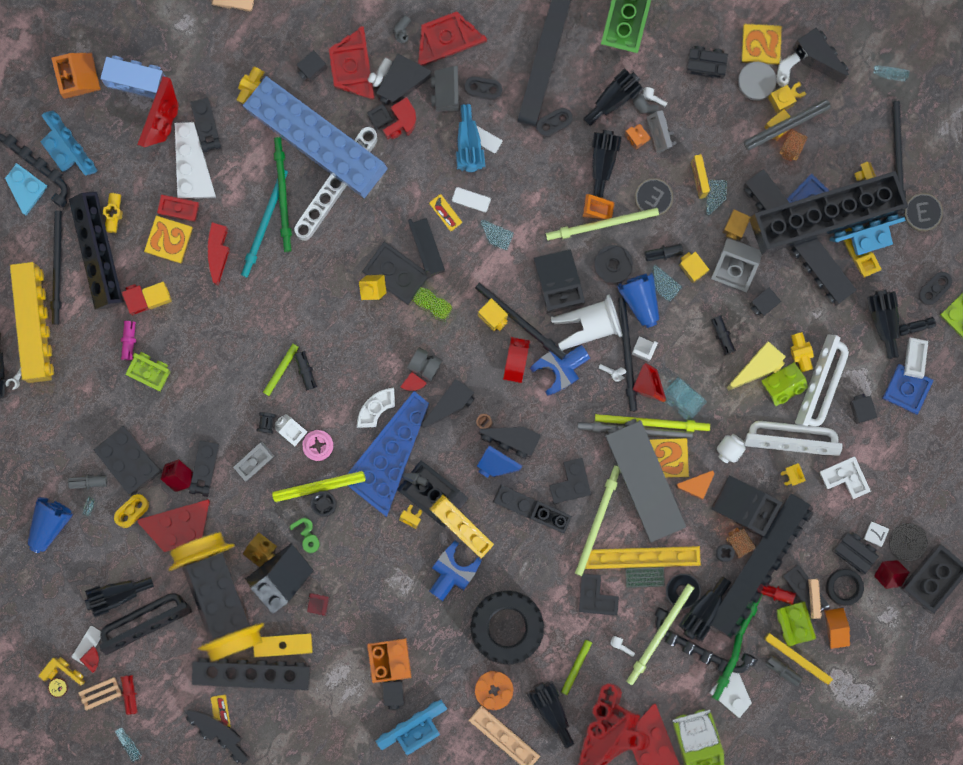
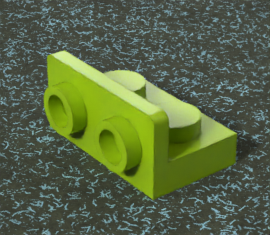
[777,601,816,647]

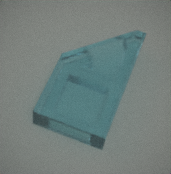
[873,65,909,81]
[706,180,727,216]
[481,220,514,251]
[653,265,682,302]
[115,728,141,762]

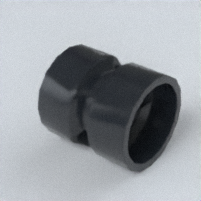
[311,491,337,517]

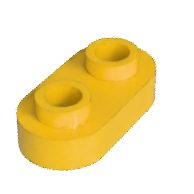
[114,494,149,528]

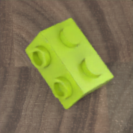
[125,352,171,392]
[761,362,808,406]

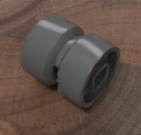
[407,347,443,381]

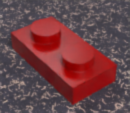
[157,195,199,222]

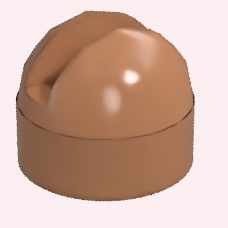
[476,414,492,429]

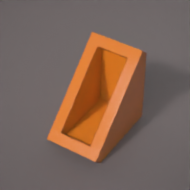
[582,194,614,220]
[676,471,714,500]
[824,608,850,649]

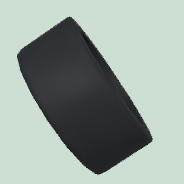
[826,569,864,606]

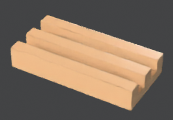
[808,579,821,619]
[78,677,122,710]

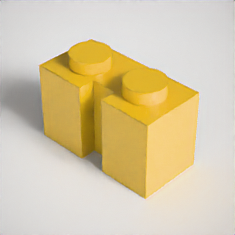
[478,298,508,332]

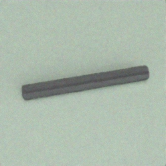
[744,99,831,150]

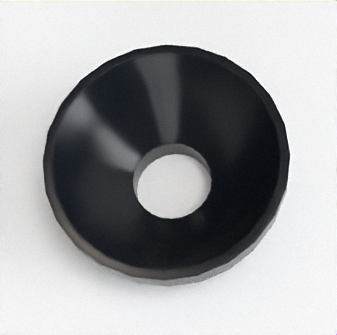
[666,573,701,609]

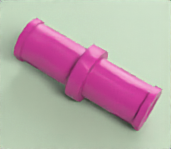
[121,321,136,361]

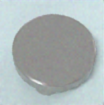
[738,62,777,100]

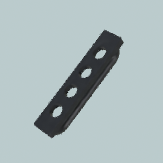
[99,593,192,655]

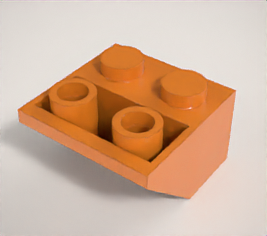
[52,53,101,99]
[367,638,412,683]

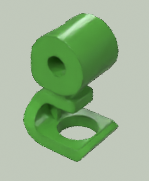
[290,518,320,553]

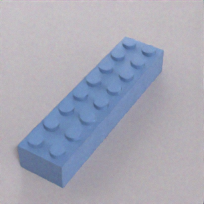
[243,76,388,199]

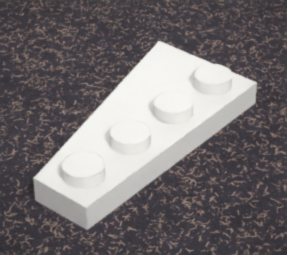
[175,122,216,199]

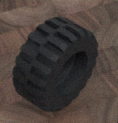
[470,590,544,665]

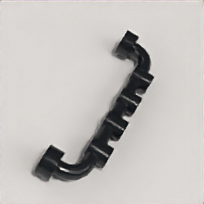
[0,133,69,209]
[654,607,758,673]

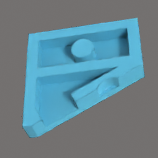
[5,163,48,216]

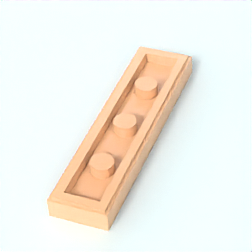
[469,706,540,765]

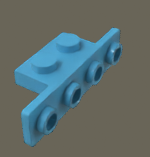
[40,111,97,176]
[829,214,906,255]
[375,700,447,755]

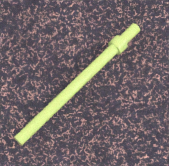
[546,208,659,241]
[575,466,620,576]
[626,584,694,685]

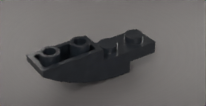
[493,485,572,534]
[184,709,250,765]

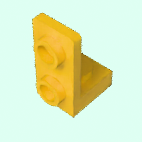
[38,657,86,685]

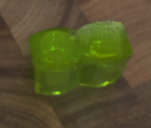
[413,287,453,322]

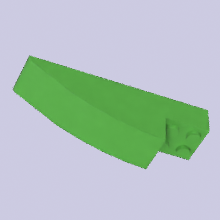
[601,0,651,53]

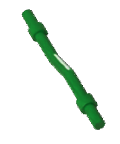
[273,137,292,252]
[711,594,763,701]

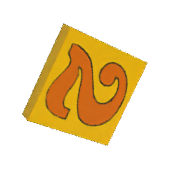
[741,24,782,65]
[691,154,710,199]
[144,216,193,264]
[650,438,689,478]

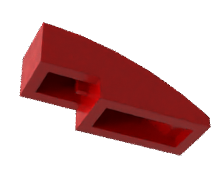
[208,222,230,286]

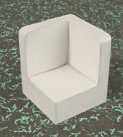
[632,336,658,362]

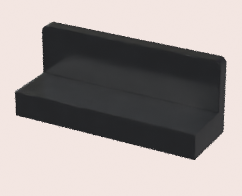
[408,218,445,278]

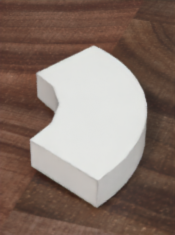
[357,388,395,428]

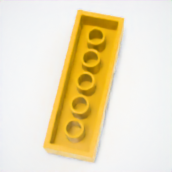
[10,262,54,383]

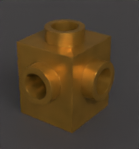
[243,533,277,567]

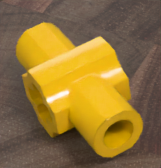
[236,67,264,104]
[103,193,123,233]
[790,332,814,372]

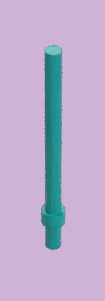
[241,170,288,278]

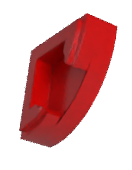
[400,372,427,391]
[79,645,99,673]

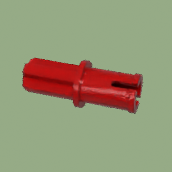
[761,585,796,605]
[121,675,137,715]

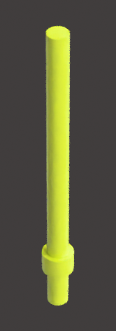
[595,414,710,432]

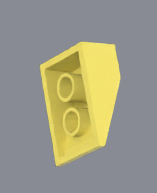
[727,342,786,390]

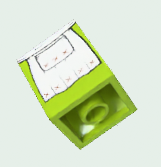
[673,710,724,765]

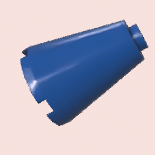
[617,272,659,328]
[27,497,73,553]

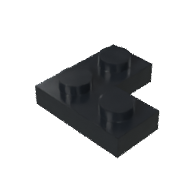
[549,458,591,504]
[579,574,619,616]

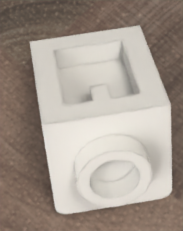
[274,414,307,446]

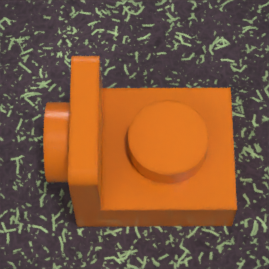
[624,124,650,150]

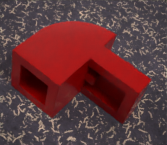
[383,97,416,140]
[503,337,530,383]

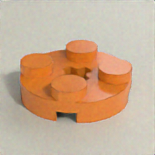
[475,671,513,710]

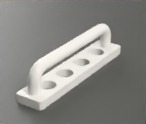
[795,335,849,427]
[744,421,842,456]

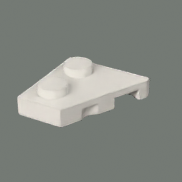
[709,672,751,718]

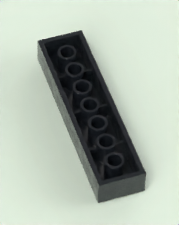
[749,171,908,255]

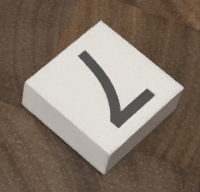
[863,521,889,547]

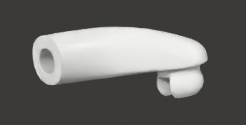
[776,53,800,86]
[368,58,393,87]

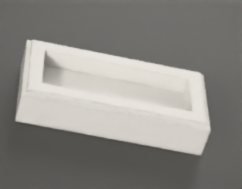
[904,337,928,379]

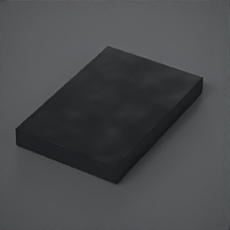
[362,241,429,305]

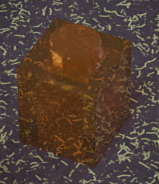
[779,129,808,161]
[725,527,756,558]

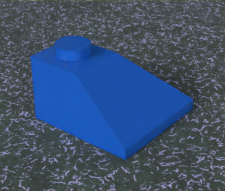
[477,446,522,478]

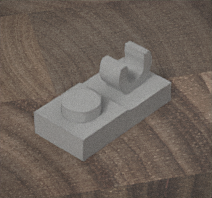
[646,110,677,153]
[233,442,275,482]

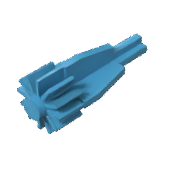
[456,104,485,172]

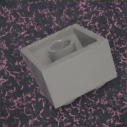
[711,238,762,292]

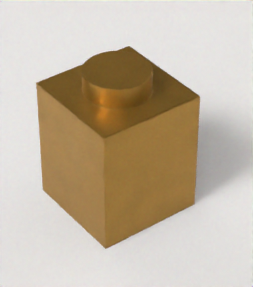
[722,209,750,241]

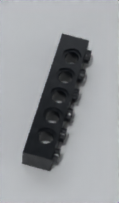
[69,192,123,310]
[192,658,311,691]

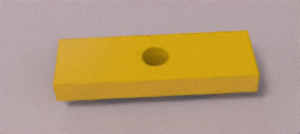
[254,633,313,657]

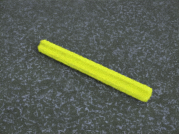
[272,471,365,502]

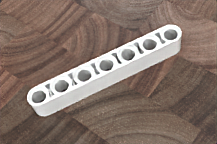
[295,127,377,240]

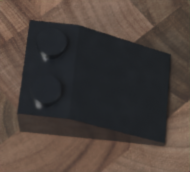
[397,460,469,528]
[245,543,314,614]

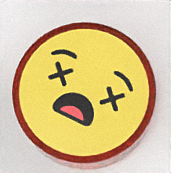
[48,678,68,698]

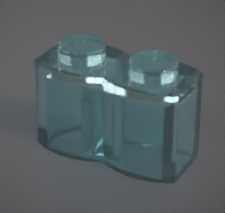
[664,377,707,420]

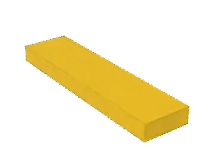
[430,495,494,559]
[764,633,833,684]

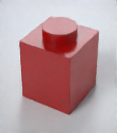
[122,284,149,316]

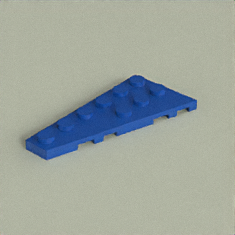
[347,391,429,517]

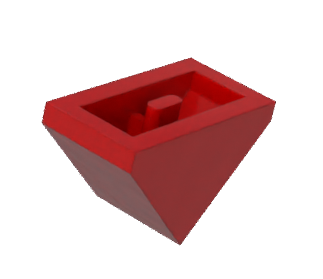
[633,363,666,402]

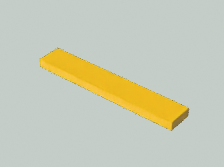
[585,546,701,569]

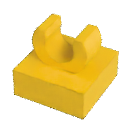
[854,162,876,181]
[781,463,806,486]
[399,505,422,529]

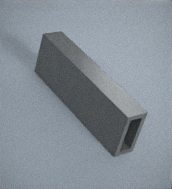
[604,419,686,542]

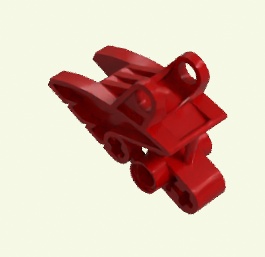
[578,684,650,765]

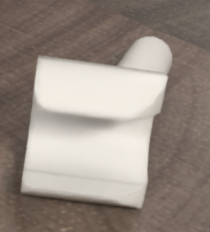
[643,87,667,107]
[599,364,626,382]
[6,368,22,390]
[611,636,635,657]

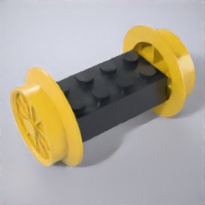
[168,532,264,662]

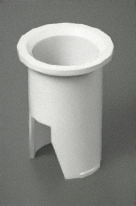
[551,294,622,351]

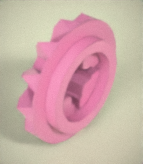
[302,430,333,461]

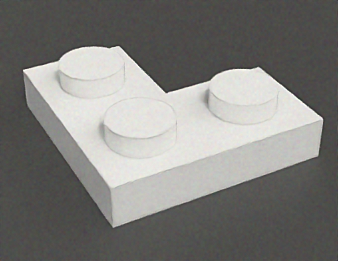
[819,456,871,499]

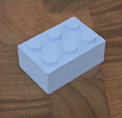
[100,56,166,99]

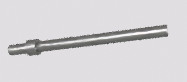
[577,421,693,439]

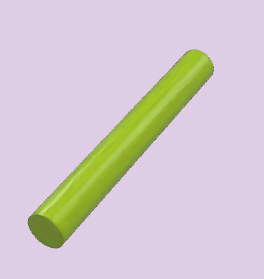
[263,344,299,396]
[561,640,592,695]

